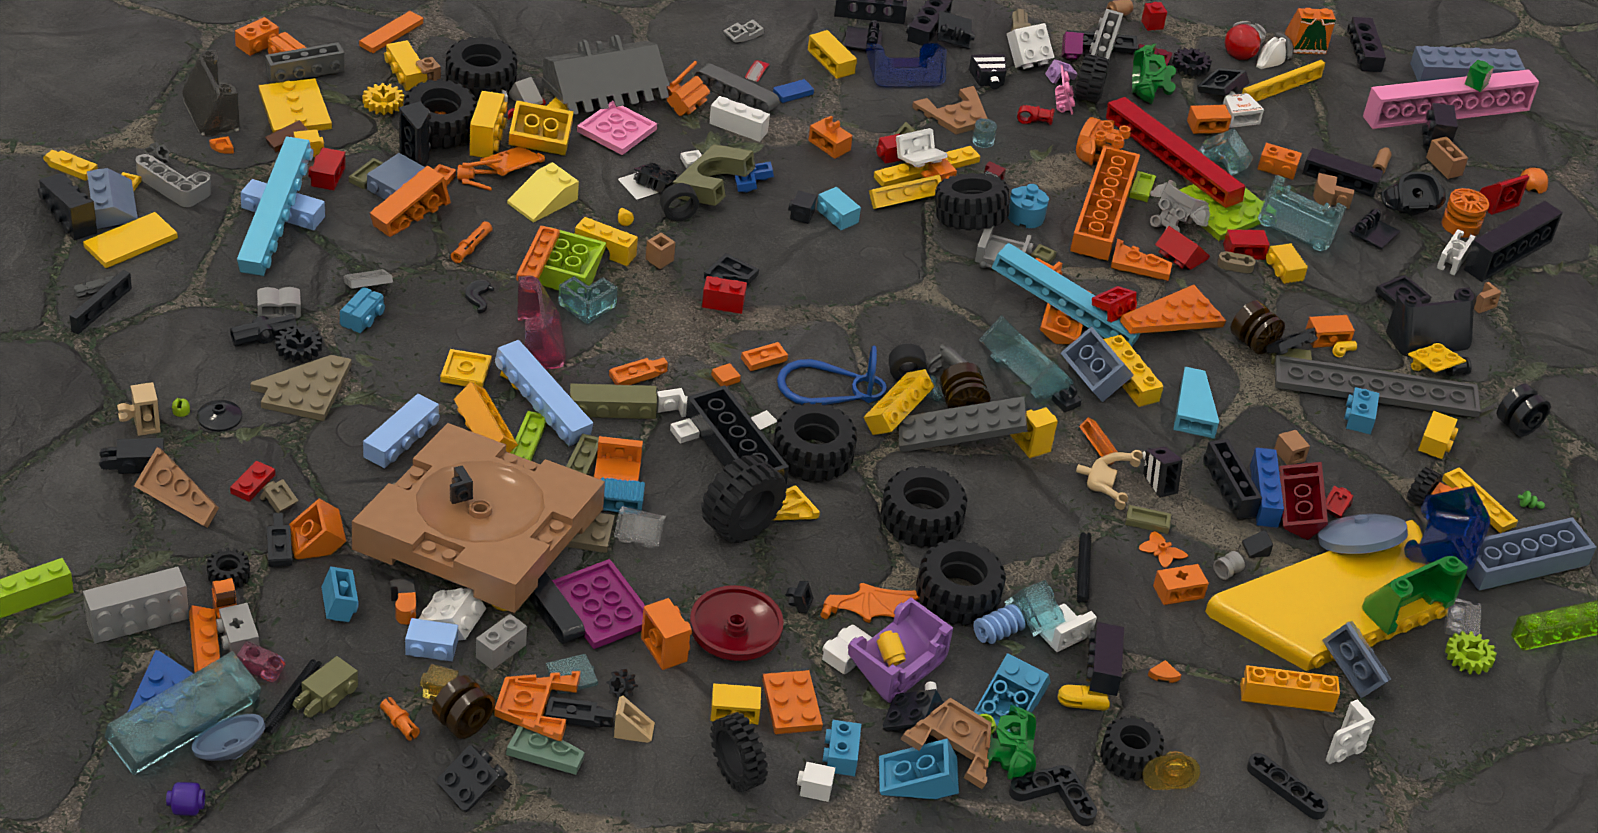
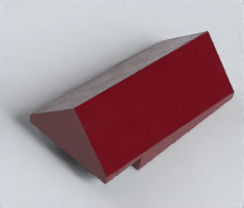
[1279,462,1328,540]

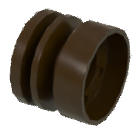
[1230,301,1285,354]
[939,362,991,409]

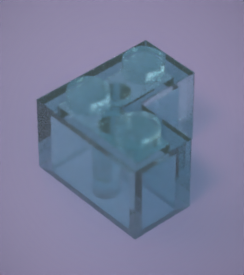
[1198,128,1253,175]
[558,276,618,324]
[1005,580,1065,637]

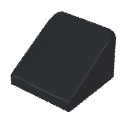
[1242,530,1273,558]

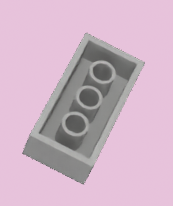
[83,567,189,643]

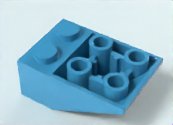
[974,653,1051,732]

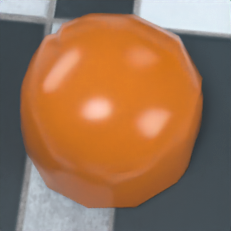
[1520,168,1548,194]

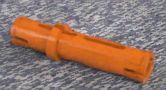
[451,221,492,263]

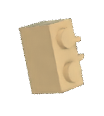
[117,382,160,436]

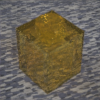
[420,664,459,700]

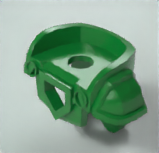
[1132,43,1176,104]
[987,705,1036,779]

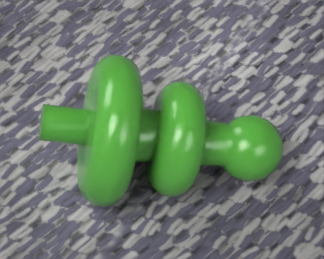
[1517,491,1545,509]

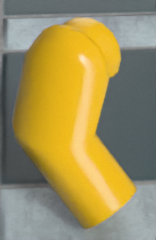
[1332,341,1357,358]

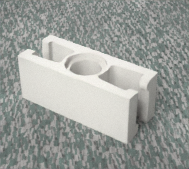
[1437,229,1476,275]

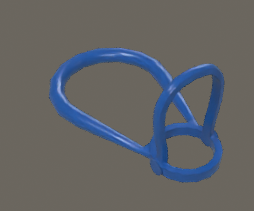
[777,345,887,405]

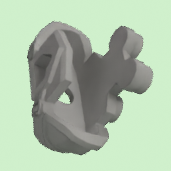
[1150,180,1210,232]

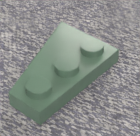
[506,726,585,775]

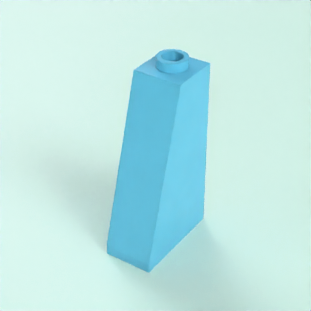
[1173,367,1219,439]

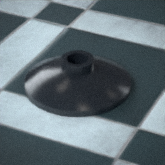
[197,400,242,432]

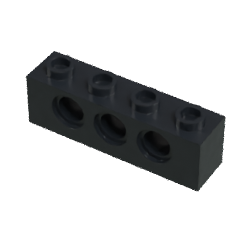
[834,0,907,24]
[906,0,953,47]
[1347,17,1386,72]

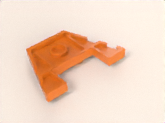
[494,671,581,741]

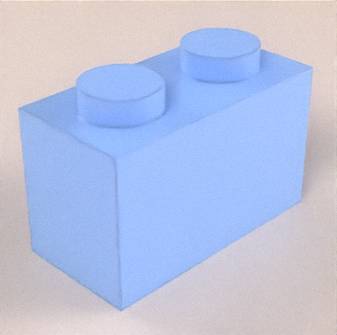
[405,618,458,662]

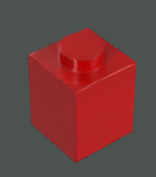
[1141,2,1167,31]
[876,134,902,164]

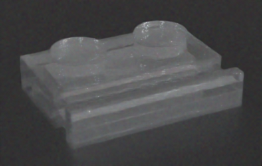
[1445,598,1481,636]

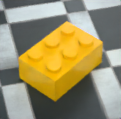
[470,91,508,158]
[509,100,574,156]

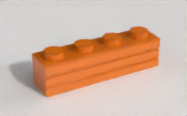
[1079,417,1118,465]

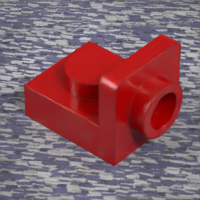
[1326,486,1353,518]

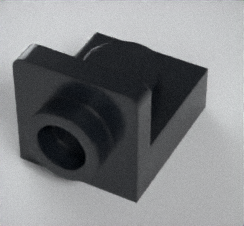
[450,465,473,504]

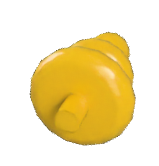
[618,208,634,226]

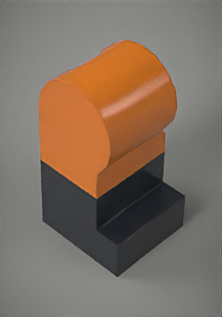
[391,579,416,624]

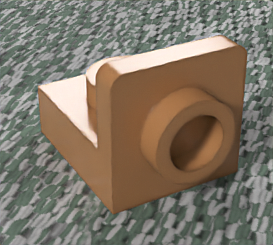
[416,57,441,81]
[1474,282,1501,313]

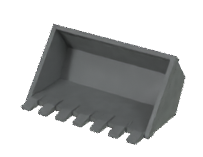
[541,35,670,115]

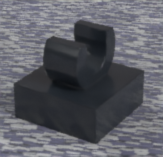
[1052,385,1082,413]
[785,581,814,613]

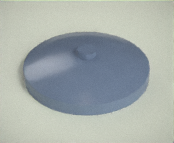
[1318,514,1408,554]

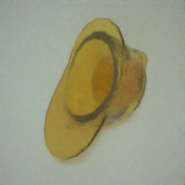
[1143,751,1201,790]

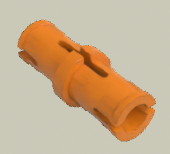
[380,697,420,740]

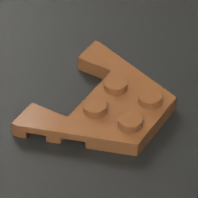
[912,86,988,134]
[901,698,992,789]

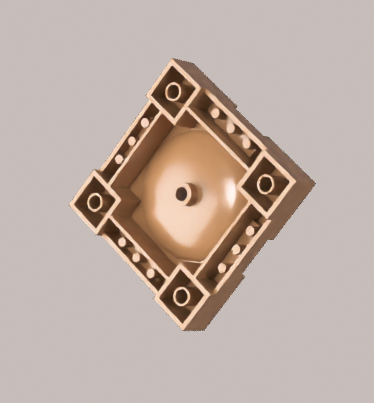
[352,423,605,613]

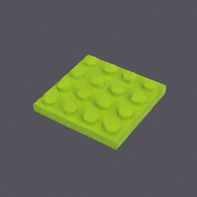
[1179,184,1276,241]

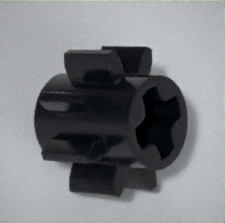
[606,669,638,699]

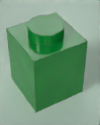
[1464,60,1494,92]

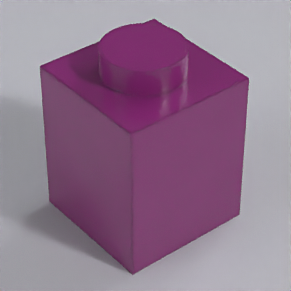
[1062,32,1083,60]

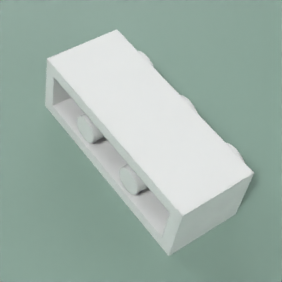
[709,96,770,142]

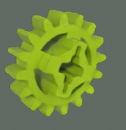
[1445,631,1497,675]

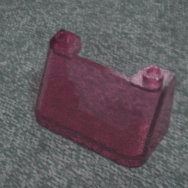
[517,276,566,369]

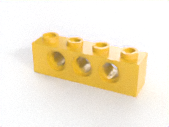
[863,369,934,435]

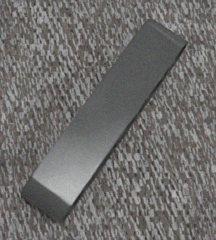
[694,63,780,113]

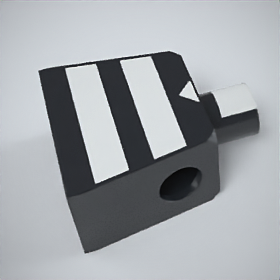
[969,54,1006,90]
[1142,446,1183,498]

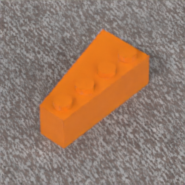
[370,165,451,237]

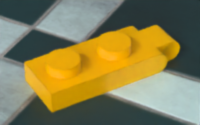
[43,150,98,181]

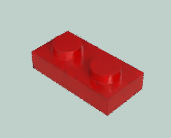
[230,461,275,502]

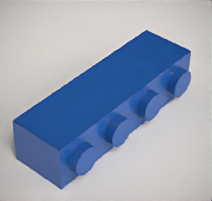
[1250,448,1284,528]

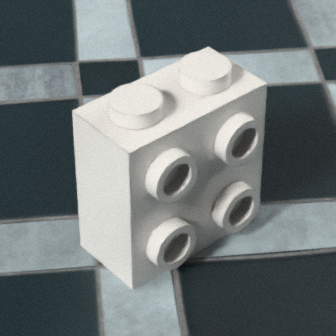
[1007,23,1054,70]

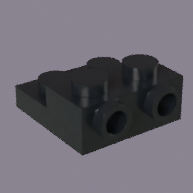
[1197,68,1250,96]

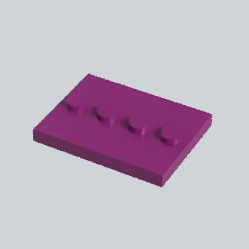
[552,559,645,649]

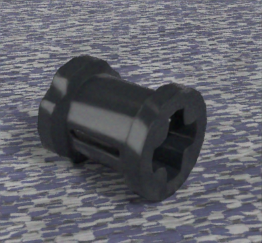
[1445,357,1472,376]

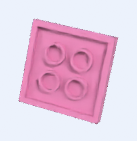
[577,101,657,155]

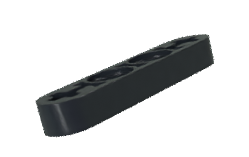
[1247,753,1328,820]

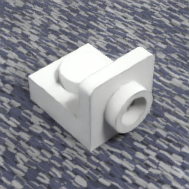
[656,388,688,417]

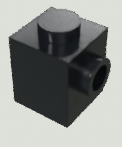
[788,191,817,224]

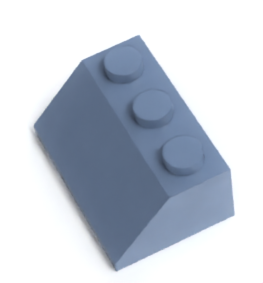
[87,168,138,229]
[1322,621,1391,698]

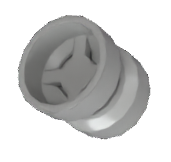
[1213,551,1245,580]

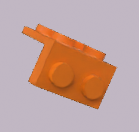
[594,436,643,481]

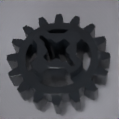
[1172,47,1212,76]
[275,325,322,363]

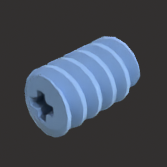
[973,604,1025,644]

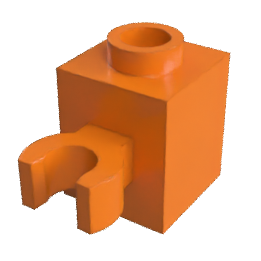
[921,158,957,181]

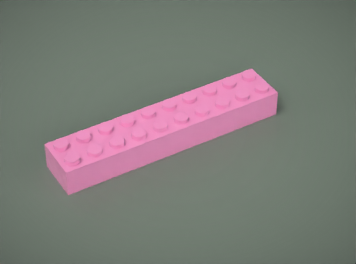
[1363,70,1539,129]

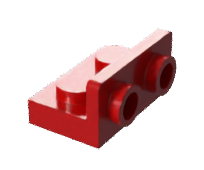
[1092,286,1137,322]

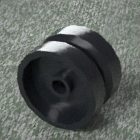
[1496,384,1551,437]

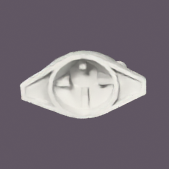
[1256,37,1286,69]

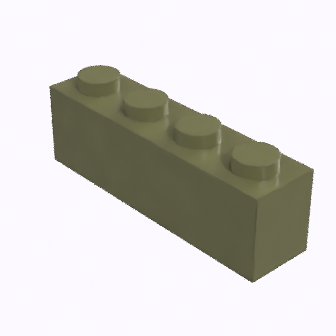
[570,384,657,419]

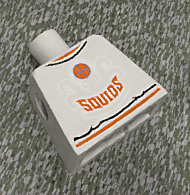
[1223,91,1264,128]

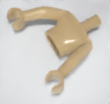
[1076,450,1143,510]

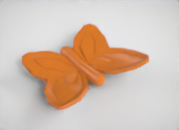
[1139,531,1188,568]

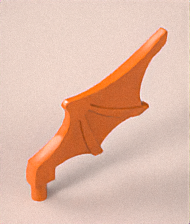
[820,583,920,623]

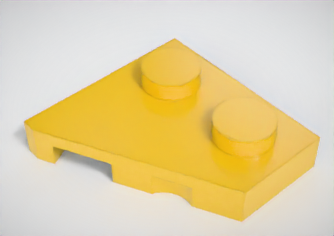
[774,485,820,520]

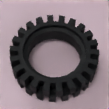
[710,712,768,792]

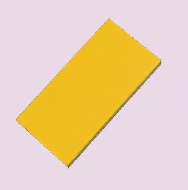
[83,212,178,268]

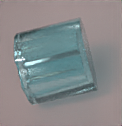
[972,118,997,148]

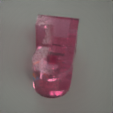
[235,641,286,682]

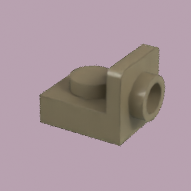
[260,479,298,513]

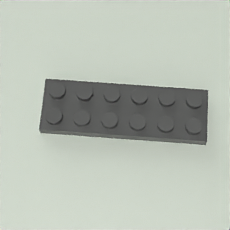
[899,396,1028,452]

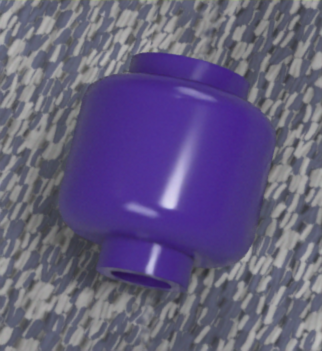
[166,782,205,816]

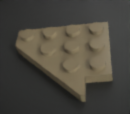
[250,355,352,421]

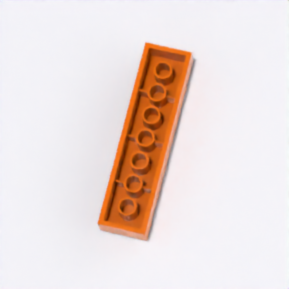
[1070,146,1140,261]

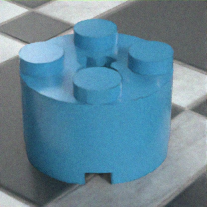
[1008,184,1049,228]

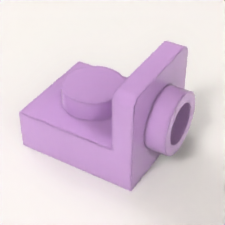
[1045,59,1078,84]

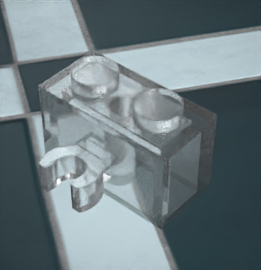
[614,506,666,548]

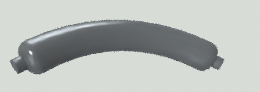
[1274,33,1294,61]

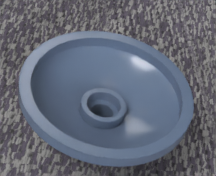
[192,714,265,761]

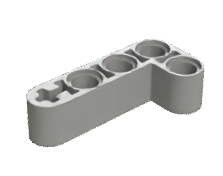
[135,154,211,207]

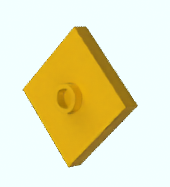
[440,349,492,388]

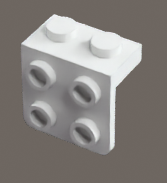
[896,128,947,167]
[418,588,486,640]
[1326,699,1375,764]

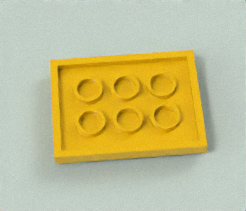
[258,78,332,133]

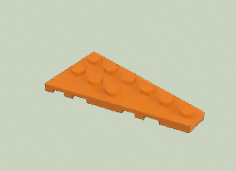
[1120,285,1226,334]

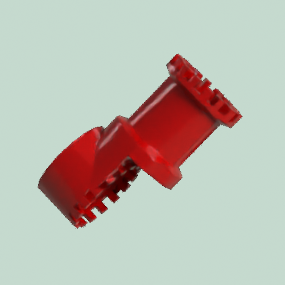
[1017,105,1055,125]

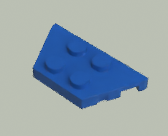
[124,650,196,727]

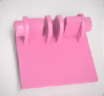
[1055,65,1075,115]

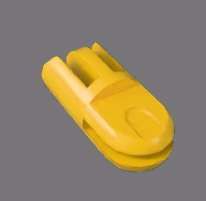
[1057,685,1110,711]

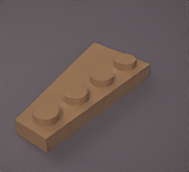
[134,447,219,528]

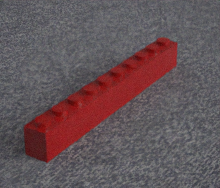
[1106,97,1246,208]

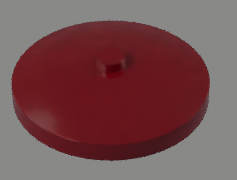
[690,585,784,661]

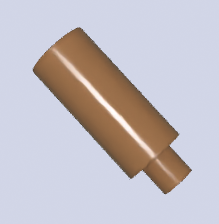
[1372,147,1392,175]

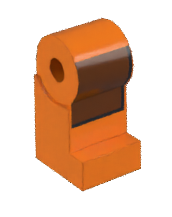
[212,578,237,619]

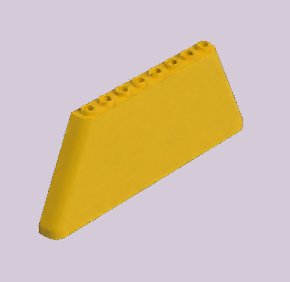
[1205,520,1448,671]

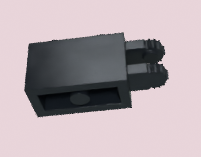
[99,438,165,474]

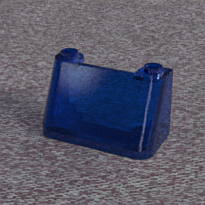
[866,43,947,86]
[1404,486,1490,570]

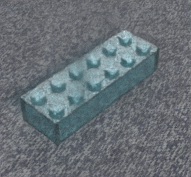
[104,651,262,775]

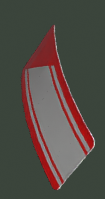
[745,60,770,82]

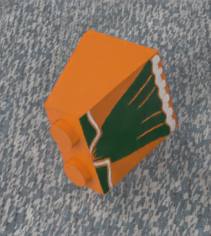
[1285,8,1336,54]

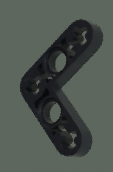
[1009,765,1097,826]

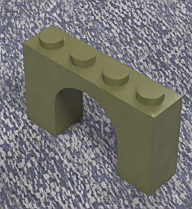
[673,144,756,206]

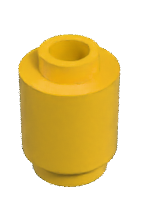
[876,630,906,667]

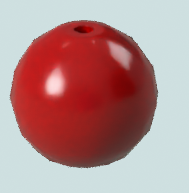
[1224,24,1261,60]

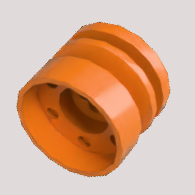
[1441,188,1489,238]

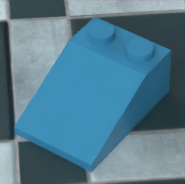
[879,738,959,799]

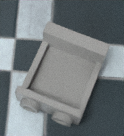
[975,226,1033,265]

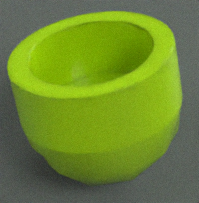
[172,398,190,417]

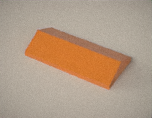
[1040,291,1092,344]

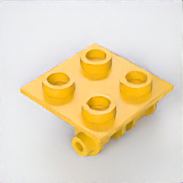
[1408,343,1466,372]

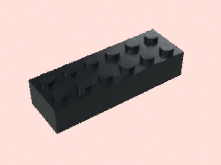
[1464,201,1563,282]
[686,385,789,485]

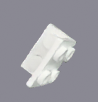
[1029,604,1097,652]

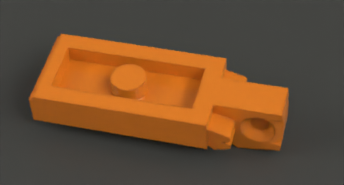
[609,357,668,385]

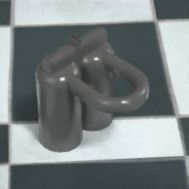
[927,345,968,376]

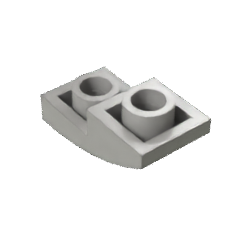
[723,19,764,42]

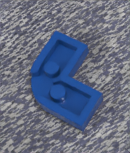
[735,161,774,192]

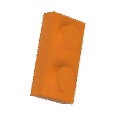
[741,342,788,371]

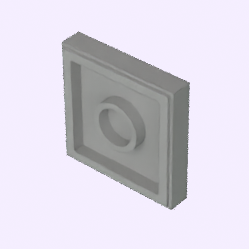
[344,269,393,288]

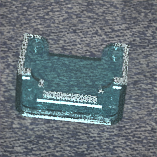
[1258,175,1346,251]

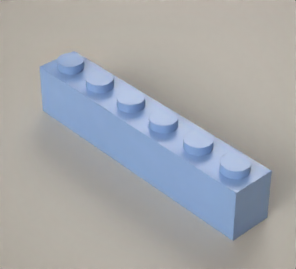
[495,340,593,446]

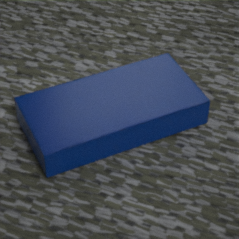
[773,79,814,103]

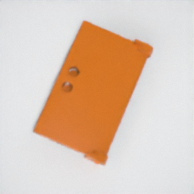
[480,147,545,176]

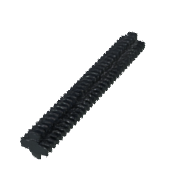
[1076,532,1092,603]
[264,659,322,734]

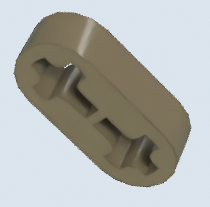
[1217,251,1256,273]

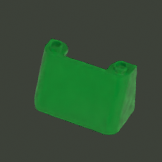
[1362,556,1468,635]

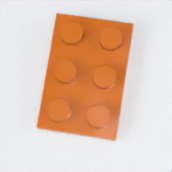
[762,670,823,734]

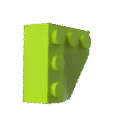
[537,227,606,297]

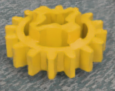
[362,83,404,115]

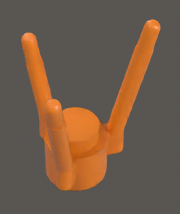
[666,61,697,99]
[457,158,502,191]

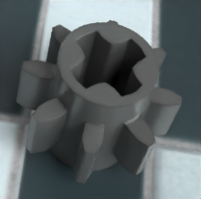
[145,142,170,164]

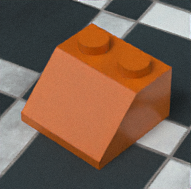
[289,498,346,559]

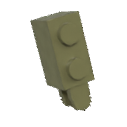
[293,656,358,718]

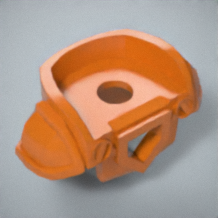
[1076,117,1130,166]

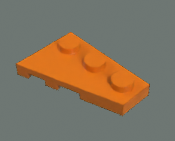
[1111,239,1172,281]

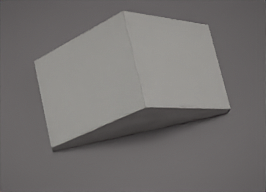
[508,77,543,105]

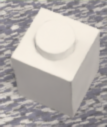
[797,762,835,802]

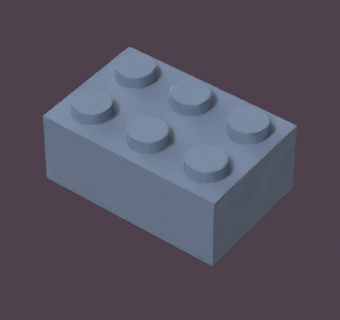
[1061,326,1134,402]

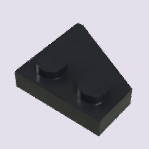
[704,253,759,285]

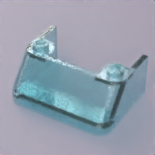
[979,315,1074,400]

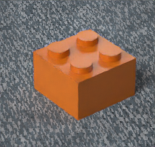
[641,598,692,670]

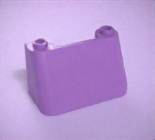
[848,598,953,703]

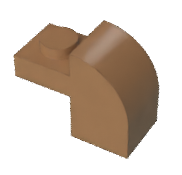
[1313,173,1354,209]

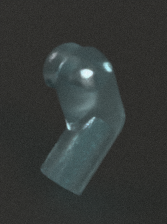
[926,375,943,401]

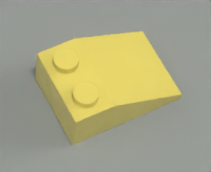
[507,162,579,223]

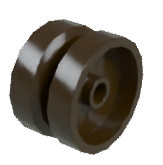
[432,675,495,739]

